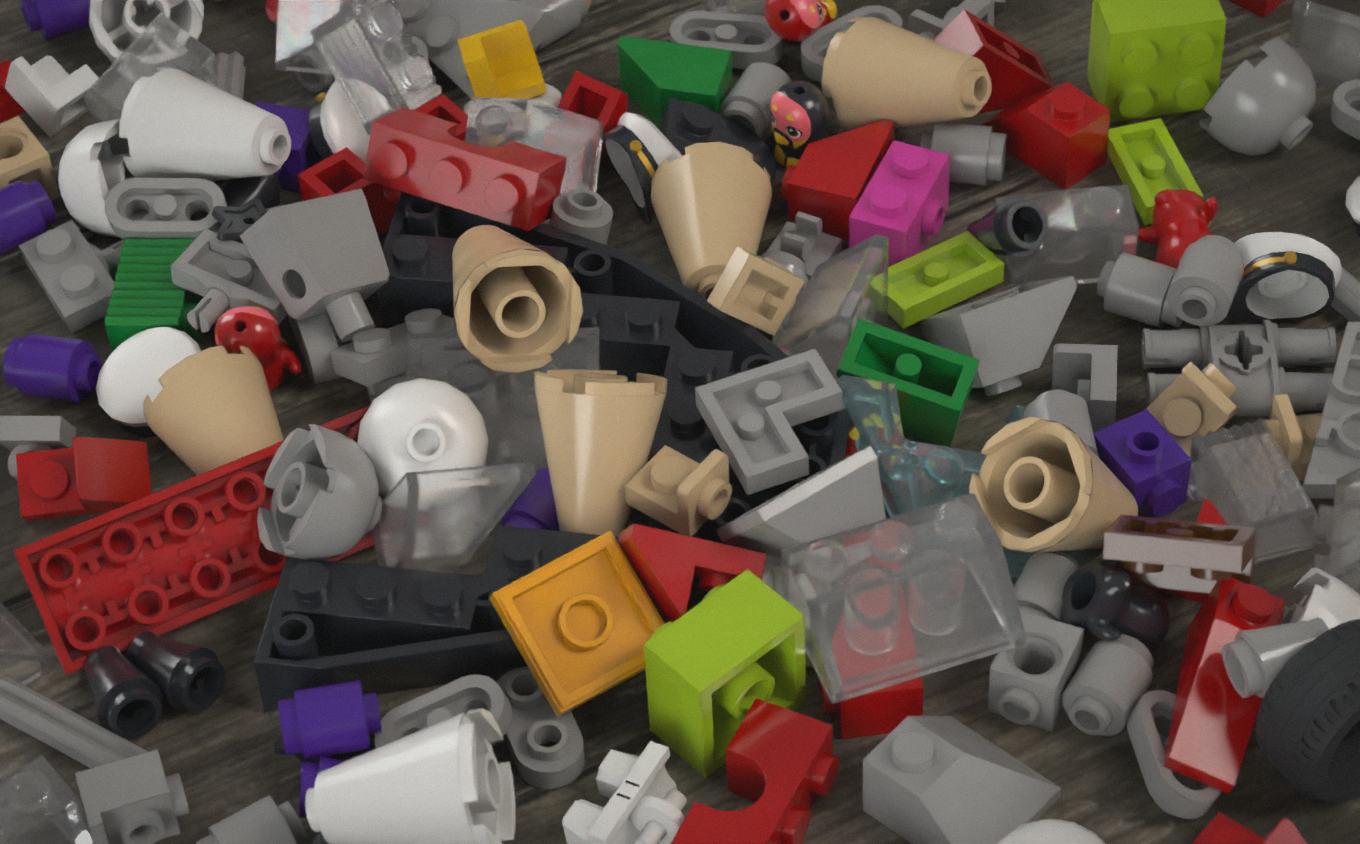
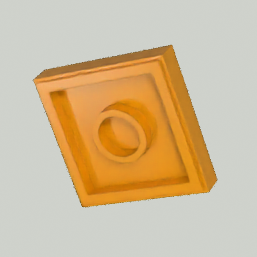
[489,530,665,718]

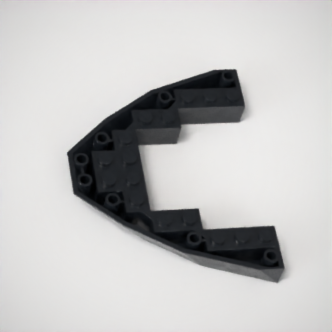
[253,191,852,712]

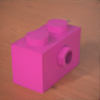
[849,140,950,275]

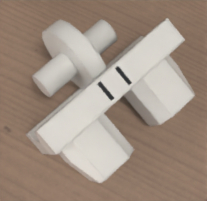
[562,741,687,844]

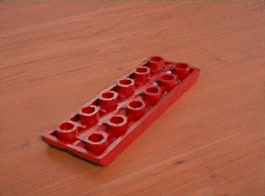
[13,405,431,675]

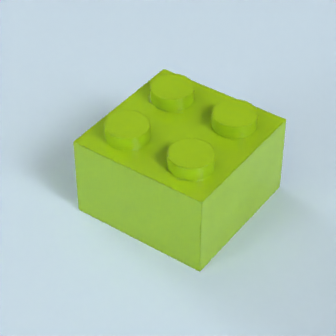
[1087,0,1227,122]
[643,569,806,778]

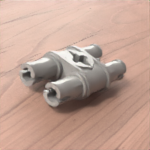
[1141,320,1336,420]

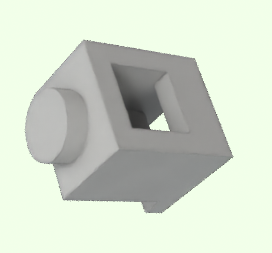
[75,749,190,844]

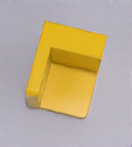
[458,20,547,114]

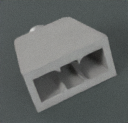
[240,189,390,342]

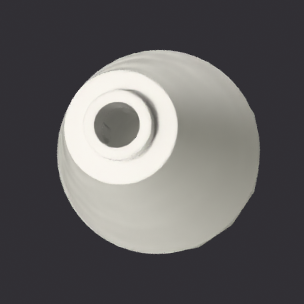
[119,67,291,181]
[305,708,516,844]

